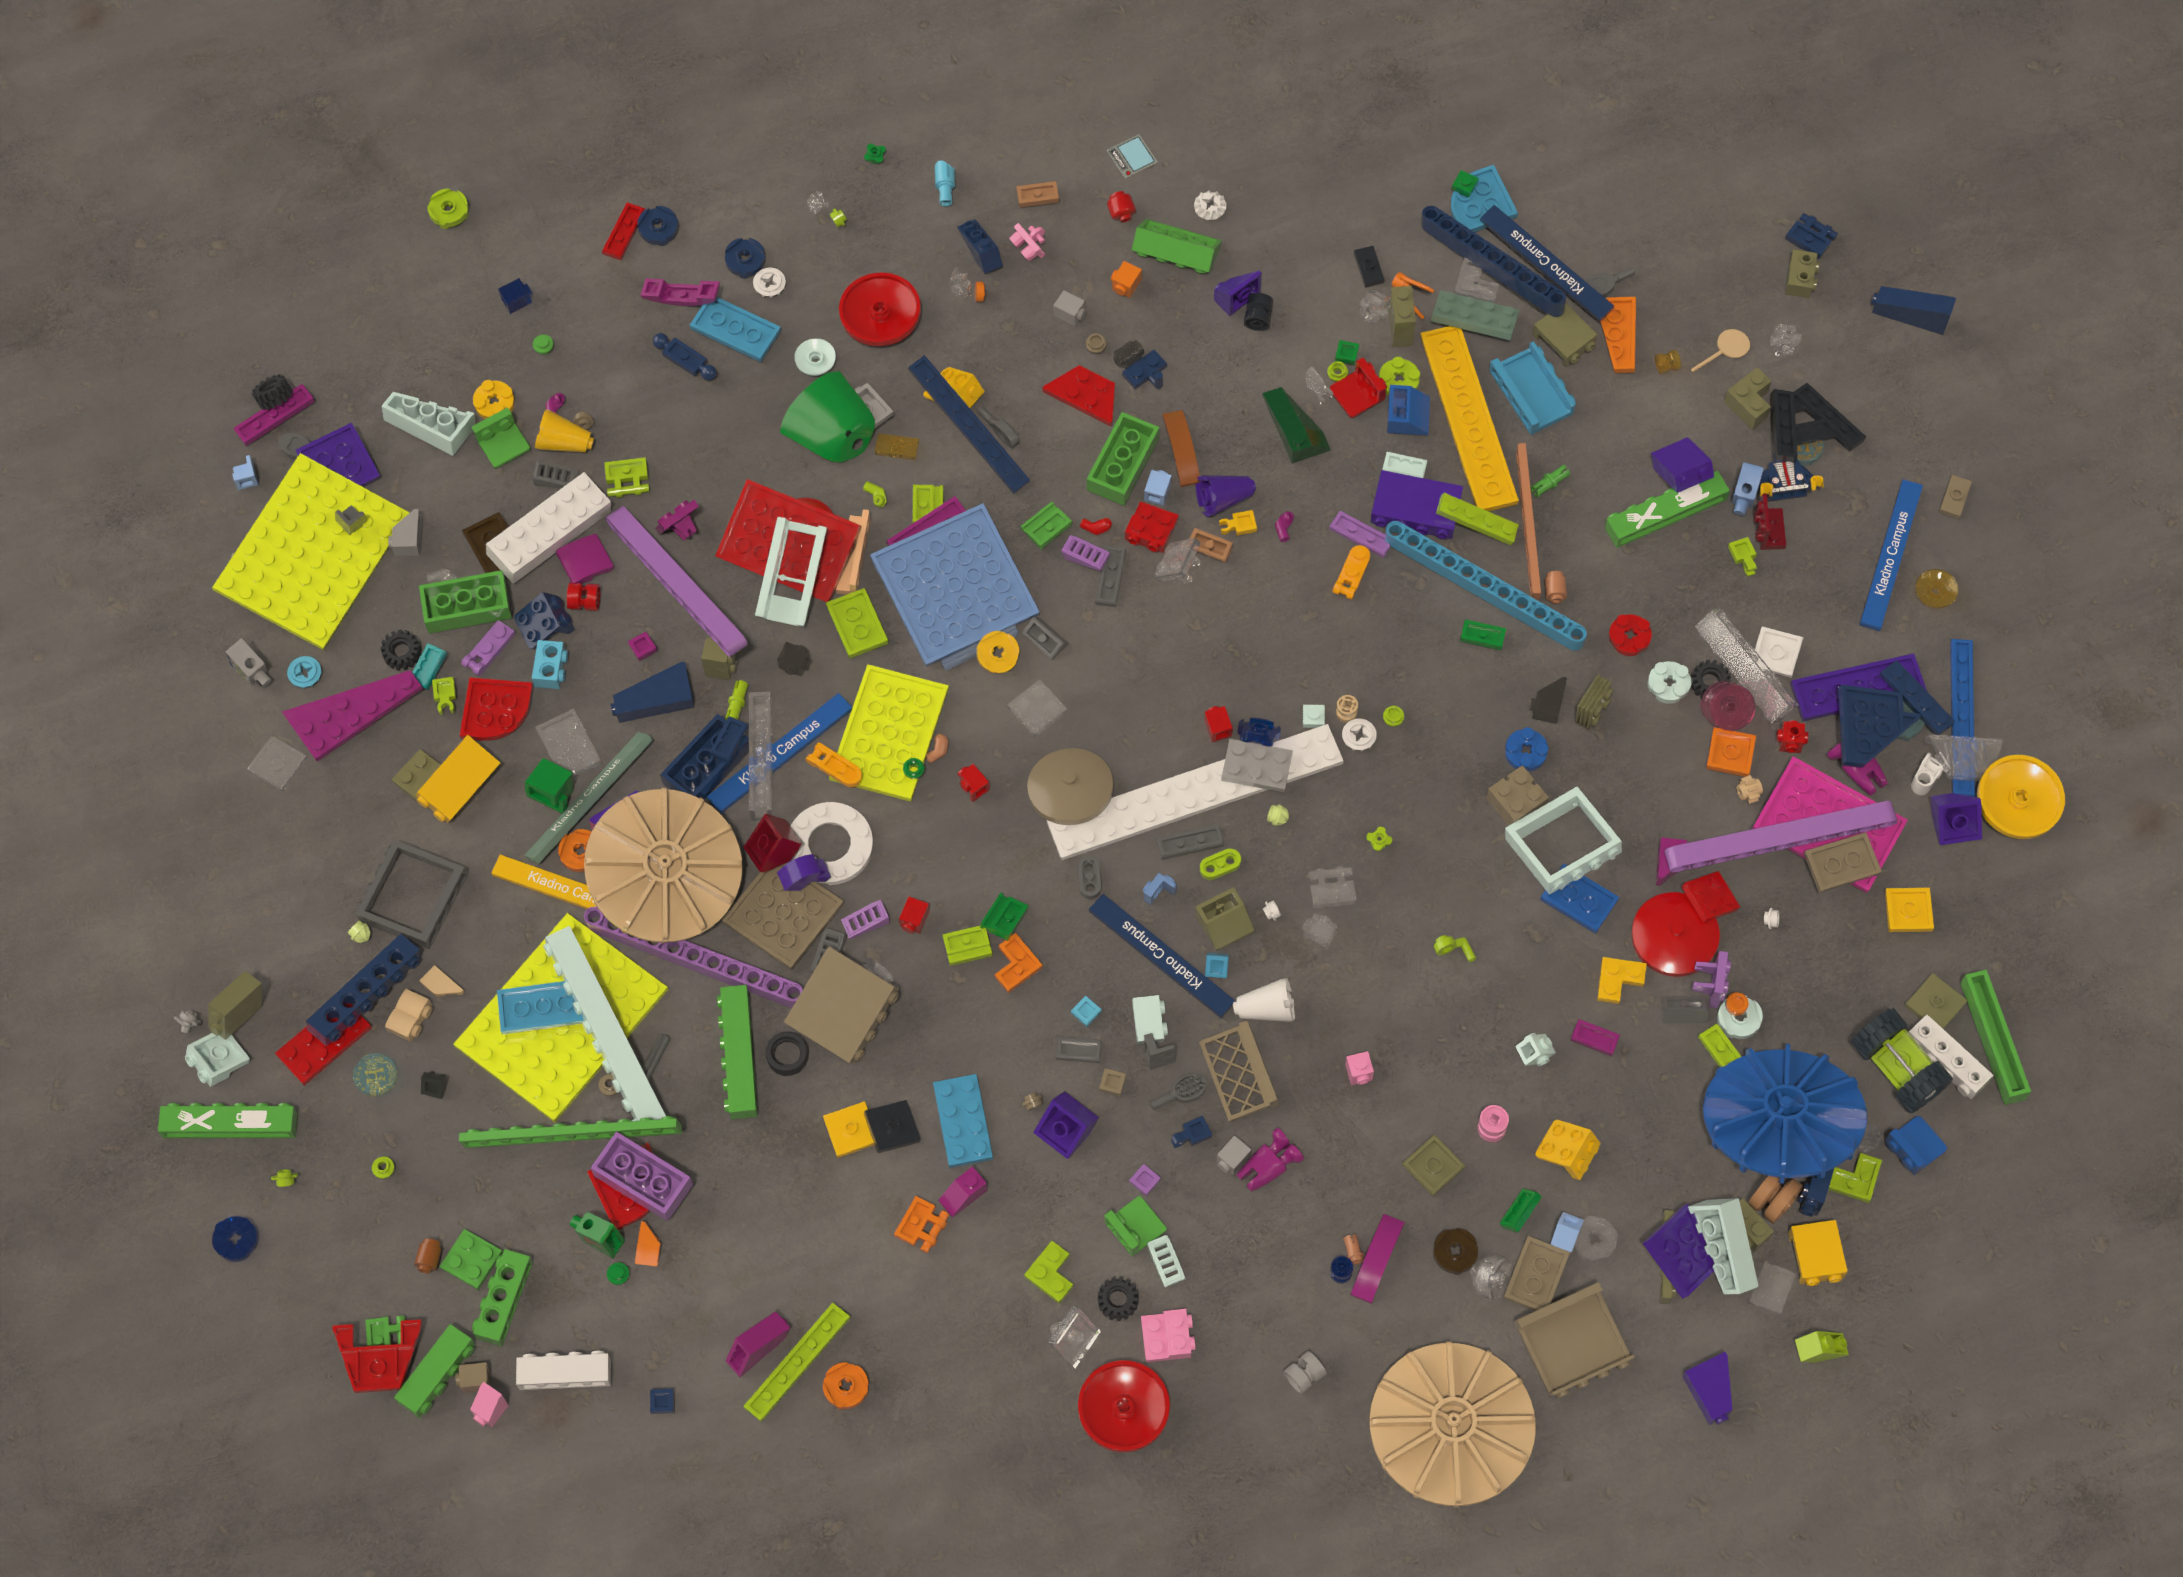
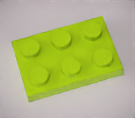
[826,588,888,659]

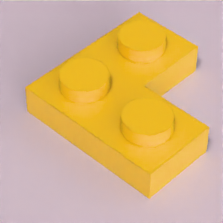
[1597,957,1647,1004]

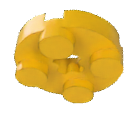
[473,380,515,419]
[976,631,1019,674]

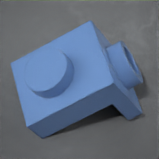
[1143,873,1177,905]

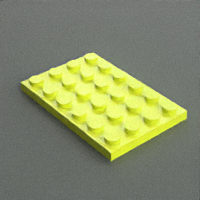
[829,664,949,802]

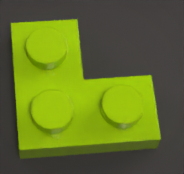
[1828,1153,1882,1203]
[1024,1241,1073,1304]

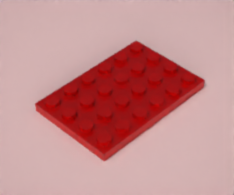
[715,479,862,602]

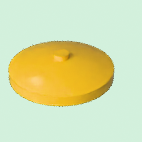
[1977,755,2065,839]

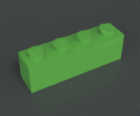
[394,1324,475,1418]

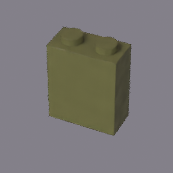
[1388,286,1416,347]
[208,971,262,1040]

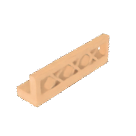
[836,509,871,595]

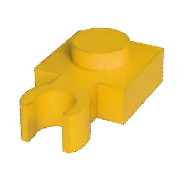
[1219,510,1257,536]

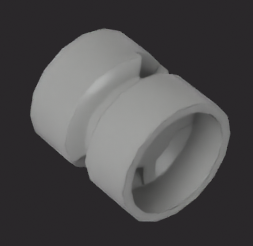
[1283,1351,1327,1394]

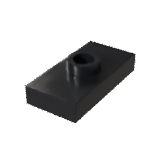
[1354,246,1385,288]

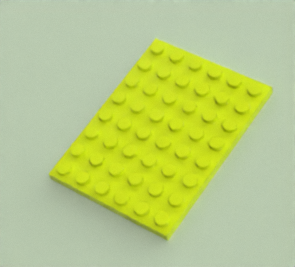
[212,453,409,651]
[454,913,668,1123]

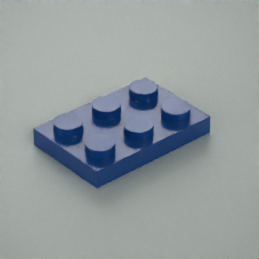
[1540,863,1619,934]

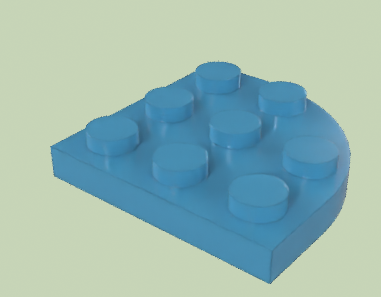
[1450,165,1518,232]

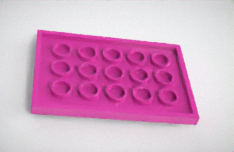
[1752,756,1908,893]

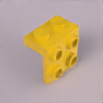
[923,367,985,408]
[1535,1120,1601,1180]

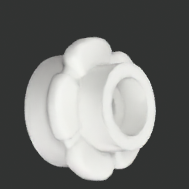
[1263,900,1281,921]
[1764,908,1779,929]

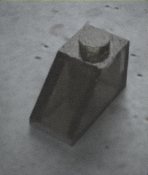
[1529,677,1567,724]

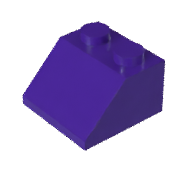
[1033,1091,1099,1159]

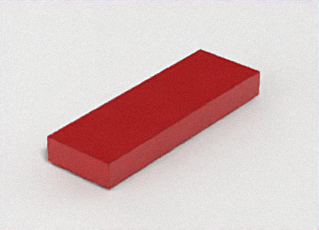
[602,202,645,261]

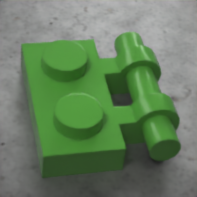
[365,1316,405,1346]

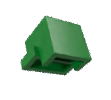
[525,758,573,814]

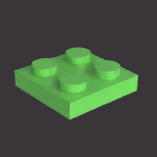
[440,1229,503,1291]

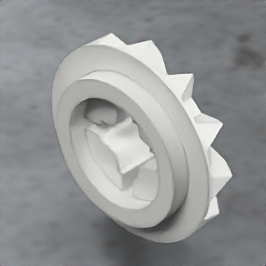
[1194,190,1226,220]
[753,268,786,298]
[1342,719,1376,751]

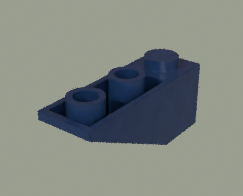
[957,219,1003,273]

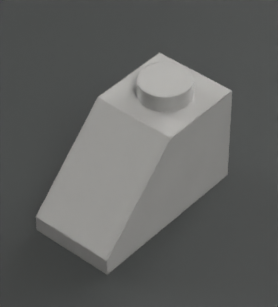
[388,509,422,556]

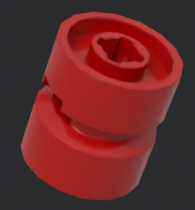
[567,582,601,611]

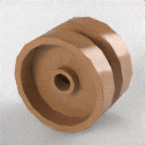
[1748,1176,1804,1224]

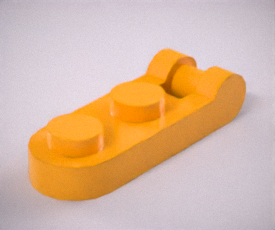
[1332,545,1370,600]
[805,742,862,787]

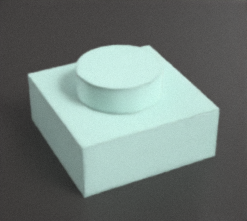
[1303,705,1325,728]

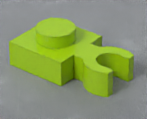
[432,677,456,715]

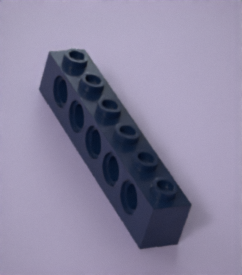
[306,934,421,1046]

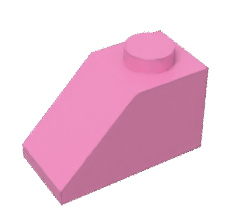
[470,1382,509,1428]

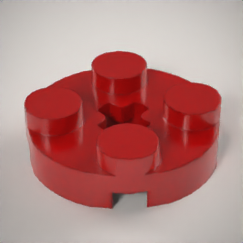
[1609,614,1652,656]

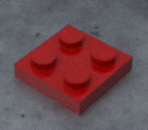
[1682,871,1740,923]

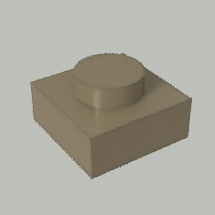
[1099,1068,1126,1097]

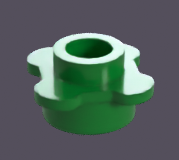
[864,143,886,164]

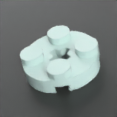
[1648,661,1691,704]
[1717,996,1763,1039]

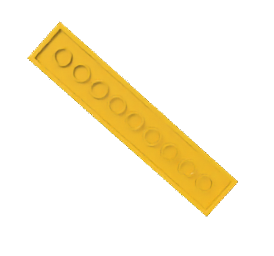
[1420,326,1519,511]

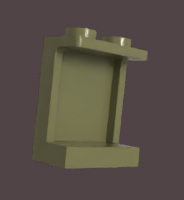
[1532,304,1598,367]

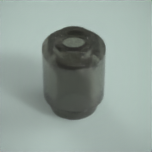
[1113,340,1144,369]

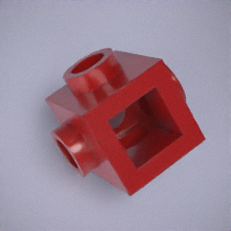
[1776,720,1809,753]

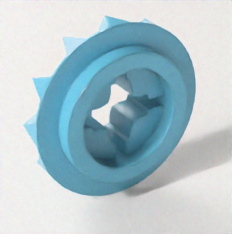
[287,656,322,689]

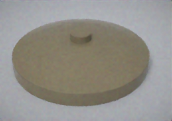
[1027,748,1114,825]

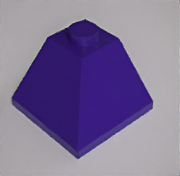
[1214,271,1262,316]
[1931,793,1982,845]

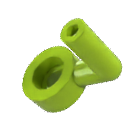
[1433,935,1476,962]

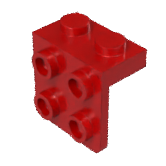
[1330,357,1387,418]

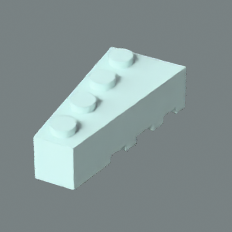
[381,392,476,456]
[1688,1198,1759,1294]

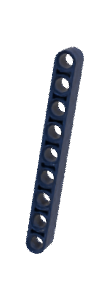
[1422,206,1566,317]

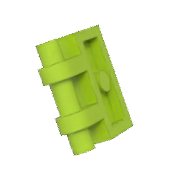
[604,457,650,498]

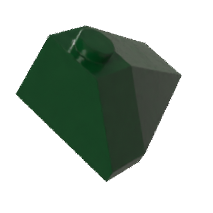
[1262,387,1331,463]

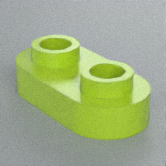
[1200,849,1241,880]

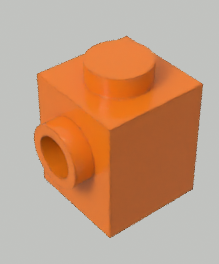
[1111,261,1142,298]

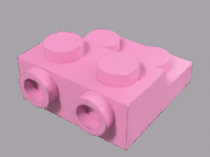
[1141,1309,1195,1362]

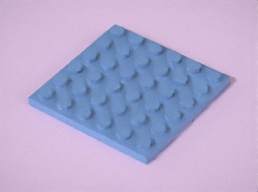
[870,503,1040,667]

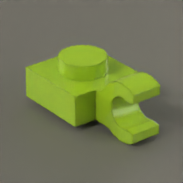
[1728,537,1757,577]

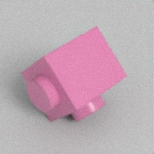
[1345,1051,1374,1085]

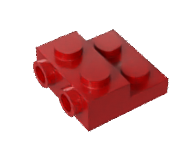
[1125,501,1179,553]

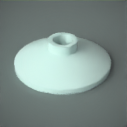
[795,339,836,376]

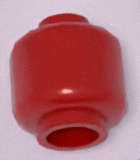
[1107,191,1136,223]

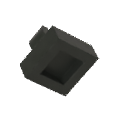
[421,1071,446,1099]

